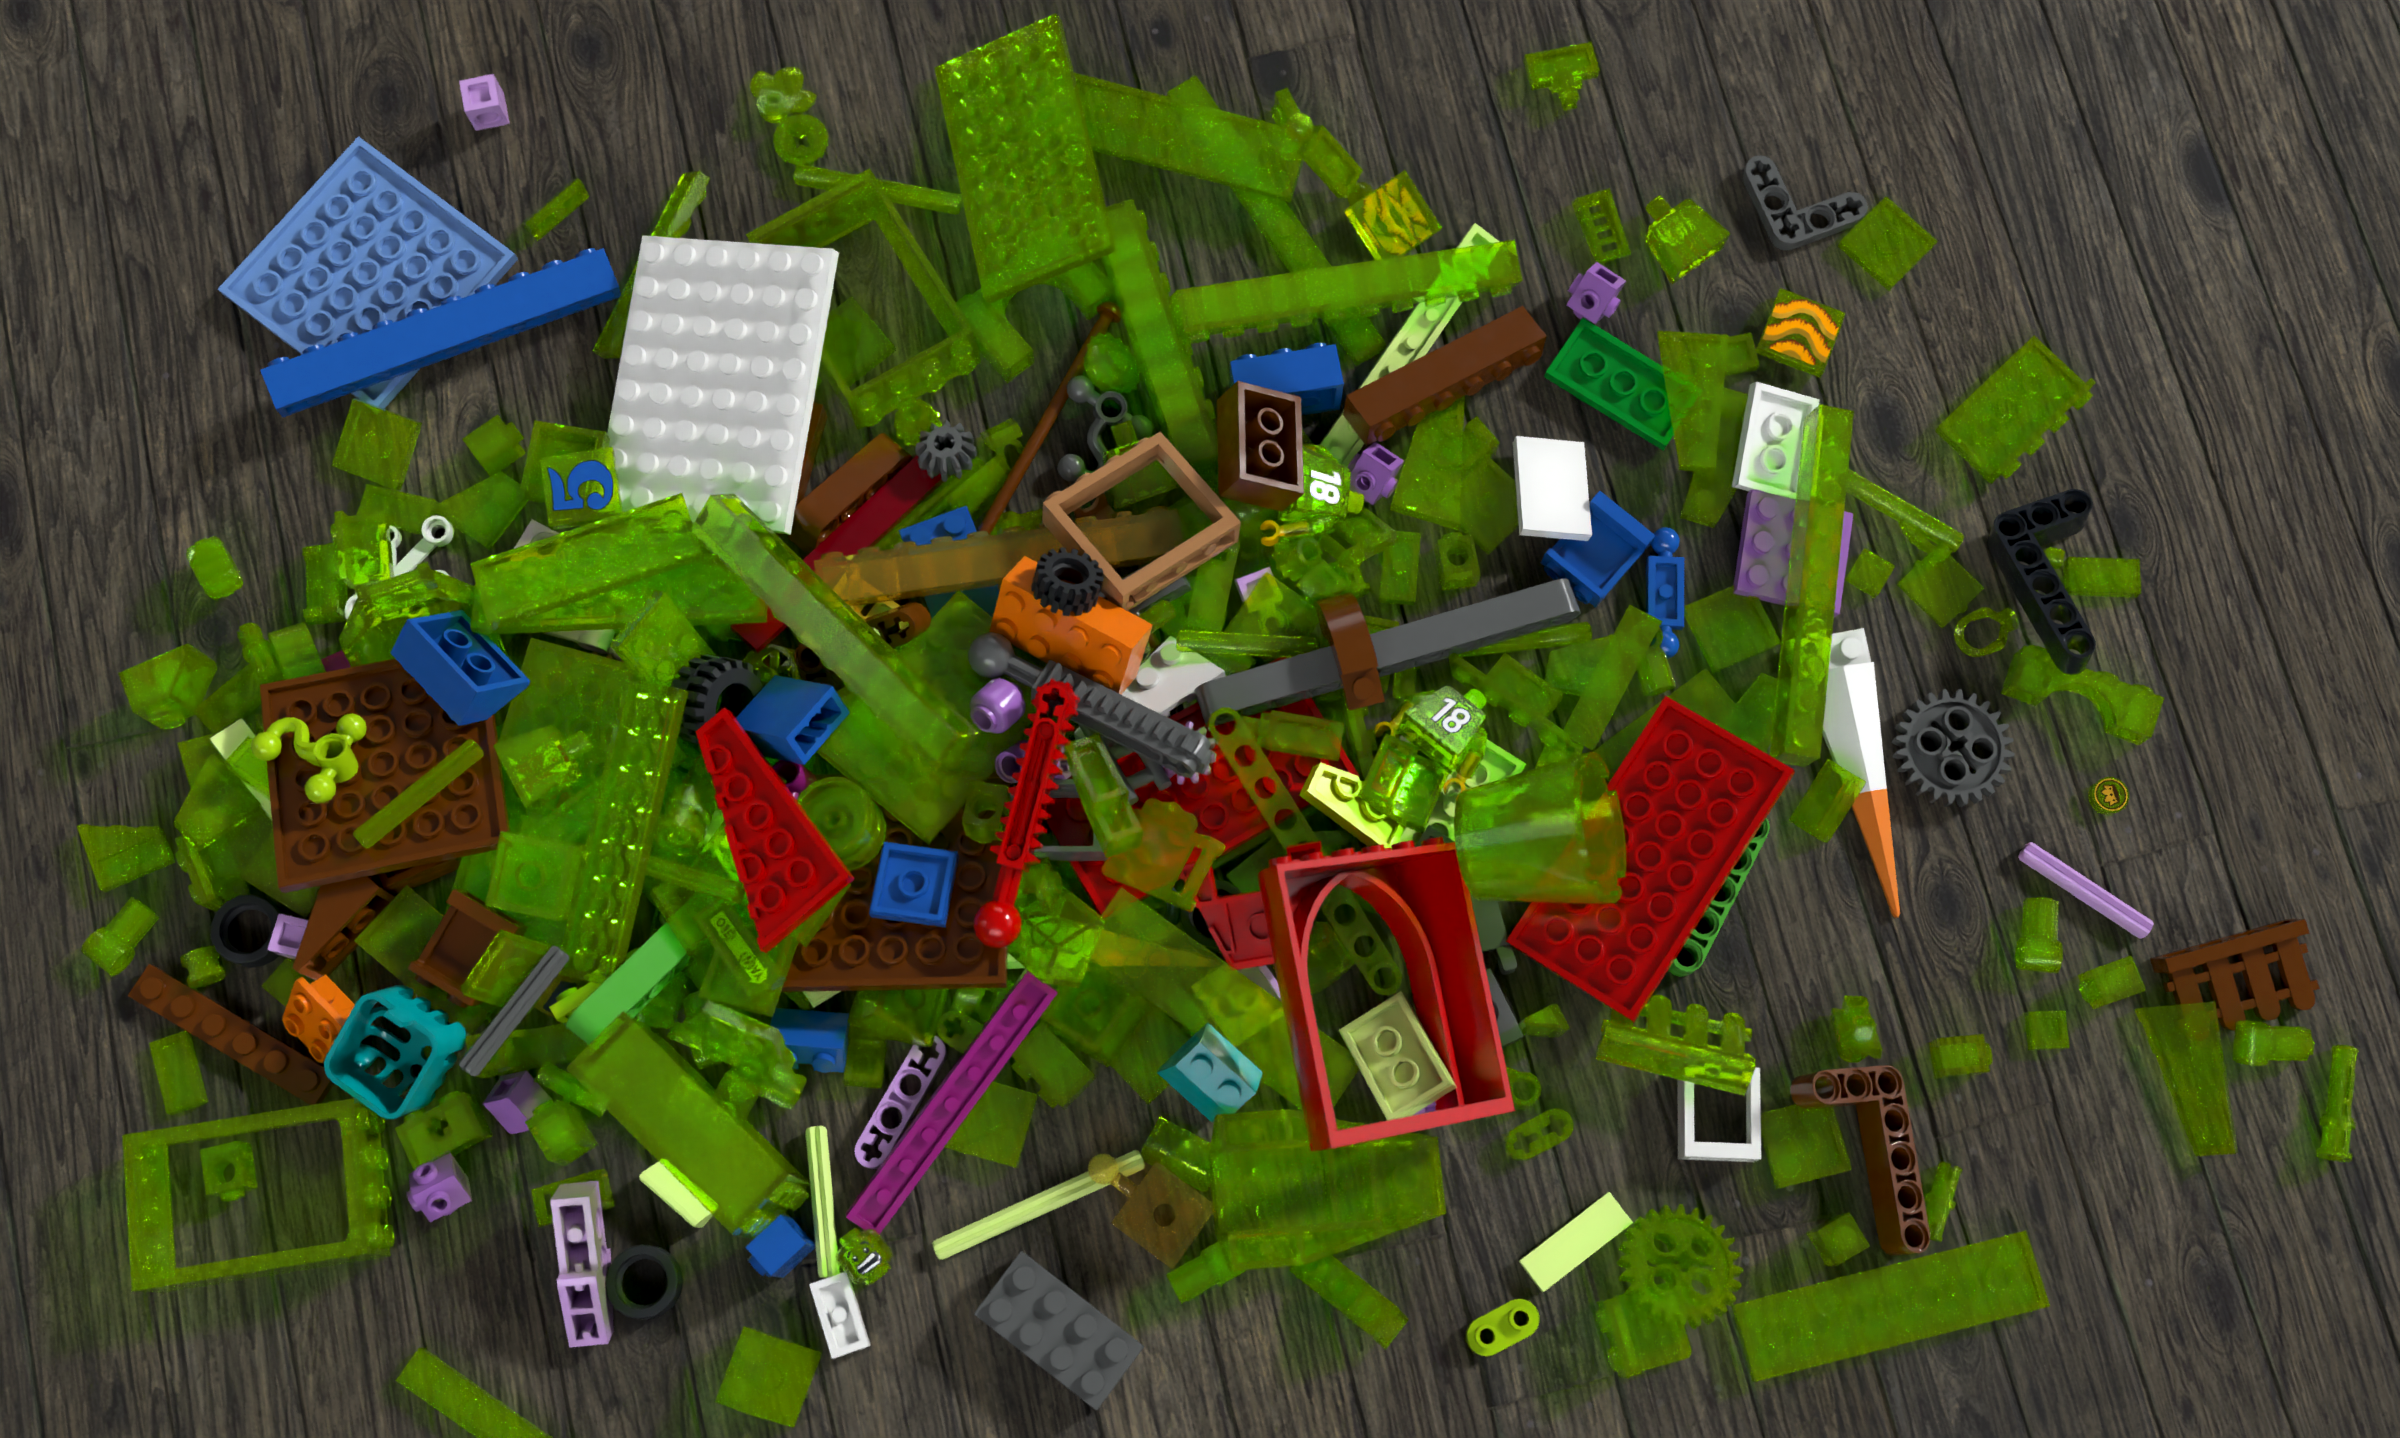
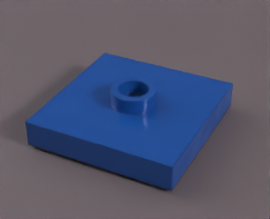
[869,842,959,927]

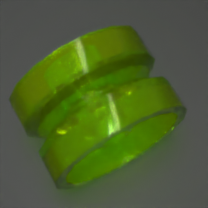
[797,777,887,871]

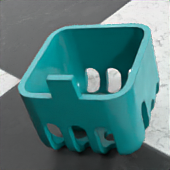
[324,985,467,1119]

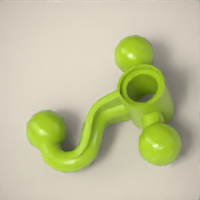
[251,714,367,803]

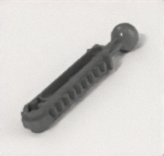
[968,632,1213,778]

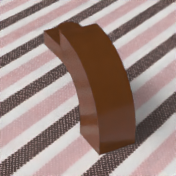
[1314,592,1385,711]

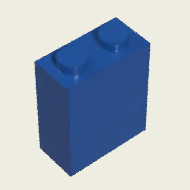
[736,675,850,765]

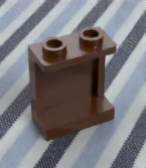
[407,889,528,1008]

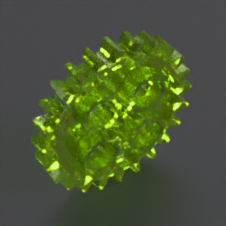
[1617,1204,1743,1330]

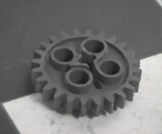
[1892,689,2015,807]

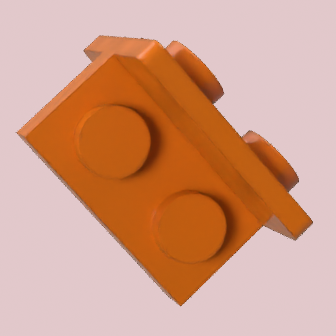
[282,974,375,1064]

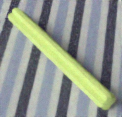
[932,1150,1145,1260]

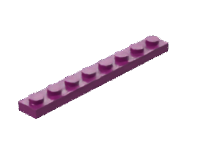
[845,968,1058,1238]

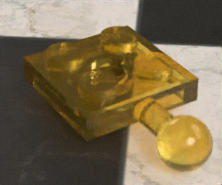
[1088,1154,1217,1270]

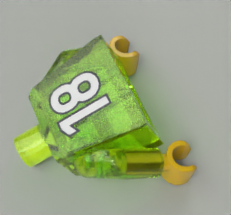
[1260,444,1364,546]
[1374,686,1487,802]

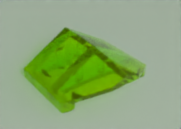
[1270,921,1355,997]

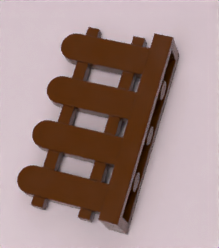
[2150,919,2320,1041]

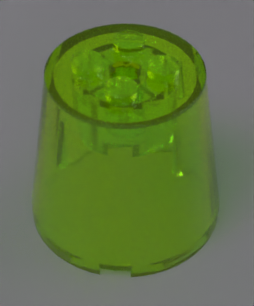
[1454,752,1626,904]

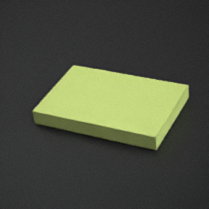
[1339,991,1457,1120]

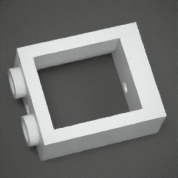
[1677,1059,1761,1162]

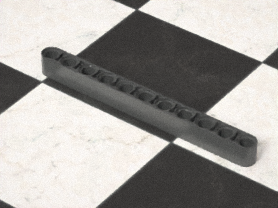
[1194,579,1581,726]

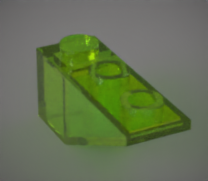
[1289,1240,1409,1350]

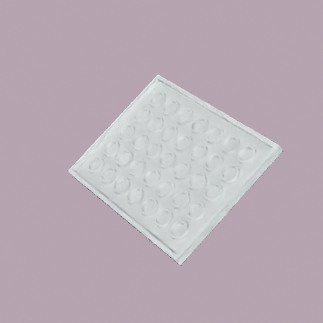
[593,235,839,535]

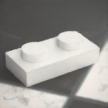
[809,1271,871,1359]

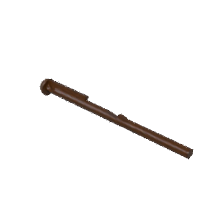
[976,301,1122,538]

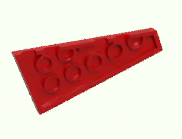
[696,707,855,953]

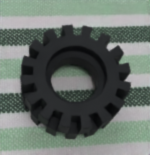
[1031,548,1104,616]

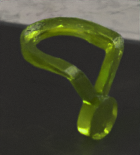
[1954,607,2019,657]

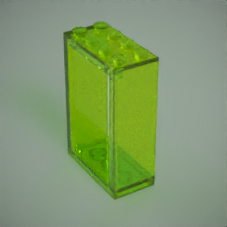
[746,168,981,430]
[566,1011,810,1239]
[122,1098,394,1293]

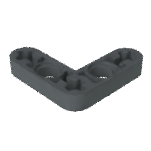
[1742,155,1868,251]

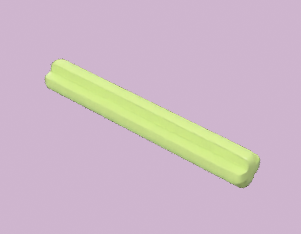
[805,1126,840,1278]

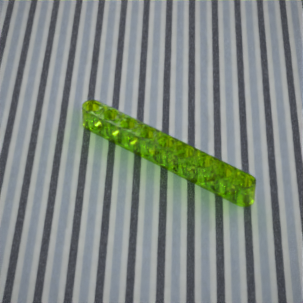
[1207,707,1402,995]

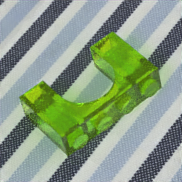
[952,226,1116,383]

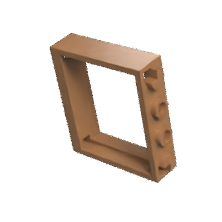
[1042,432,1241,611]

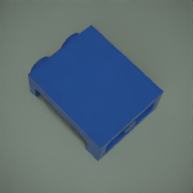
[1541,491,1656,608]

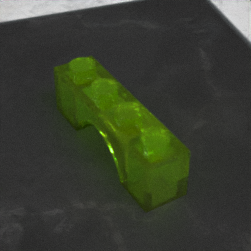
[2001,645,2164,745]
[465,1022,631,1078]

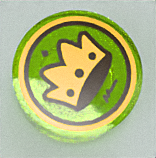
[2088,777,2129,815]

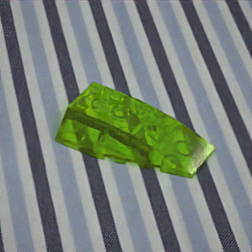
[1209,1109,1446,1271]

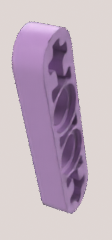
[855,1034,947,1169]

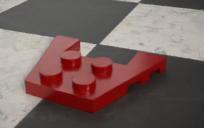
[1176,840,1322,971]

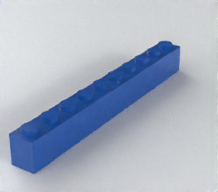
[260,248,621,417]

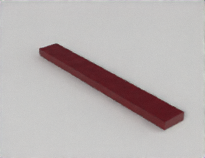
[730,455,951,654]

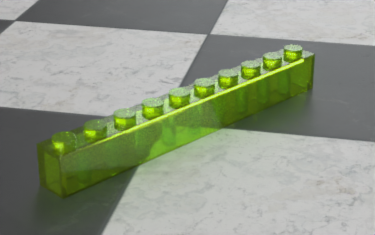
[1169,240,1523,343]
[1770,404,1854,767]
[690,493,980,772]

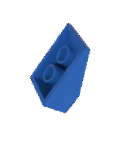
[899,505,999,639]

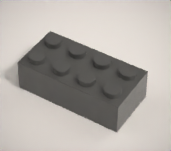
[974,1251,1145,1411]

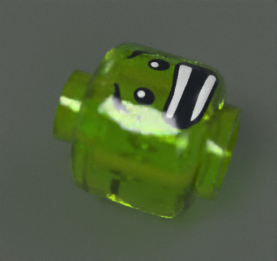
[836,1227,893,1287]

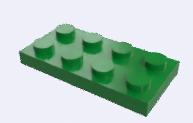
[1544,318,1702,451]

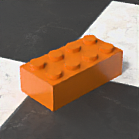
[989,556,1153,695]

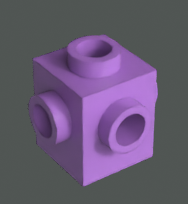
[1567,262,1626,324]
[1343,442,1404,505]
[407,1153,472,1222]

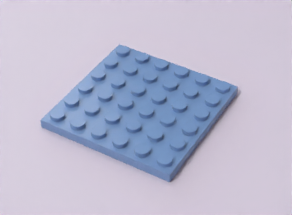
[218,136,518,414]

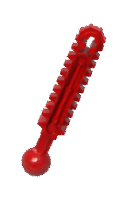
[974,679,1080,948]

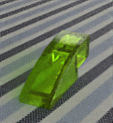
[1063,733,1143,858]

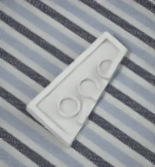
[1074,635,1226,755]

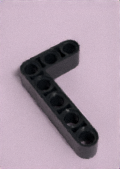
[1987,489,2096,675]

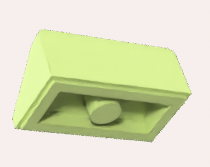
[639,1159,719,1228]

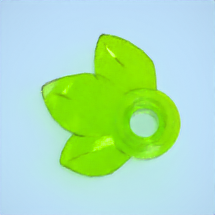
[750,67,817,123]

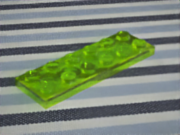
[470,493,705,630]

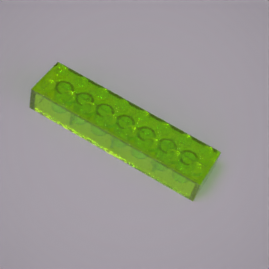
[1092,199,1218,482]

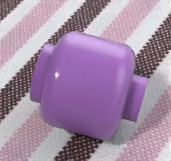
[970,678,1026,734]

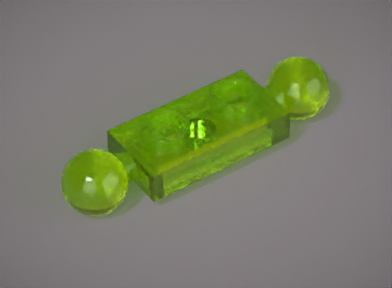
[1285,113,1374,210]

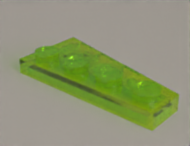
[1657,331,1729,472]
[1680,386,1748,528]
[1390,396,1465,531]
[2135,1001,2238,1156]

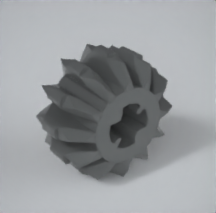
[915,419,977,483]

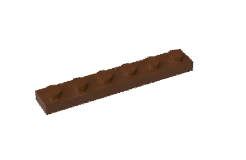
[128,964,334,1108]

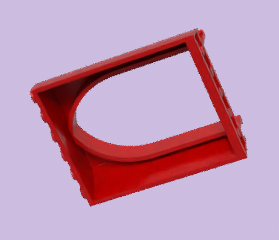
[1257,837,1515,1151]

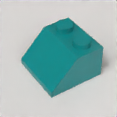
[1156,1022,1263,1122]

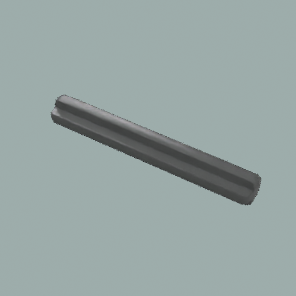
[459,945,570,1077]

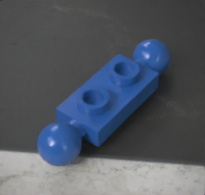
[1646,527,1684,659]

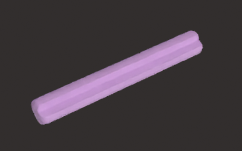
[2018,842,2154,939]

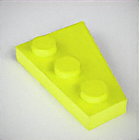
[1299,762,1407,850]

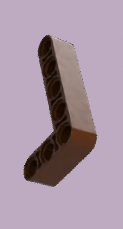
[1790,1065,1930,1256]

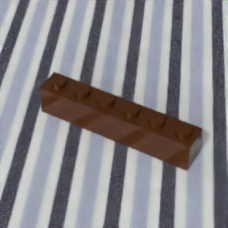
[1343,306,1547,446]

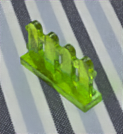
[1596,995,1756,1096]

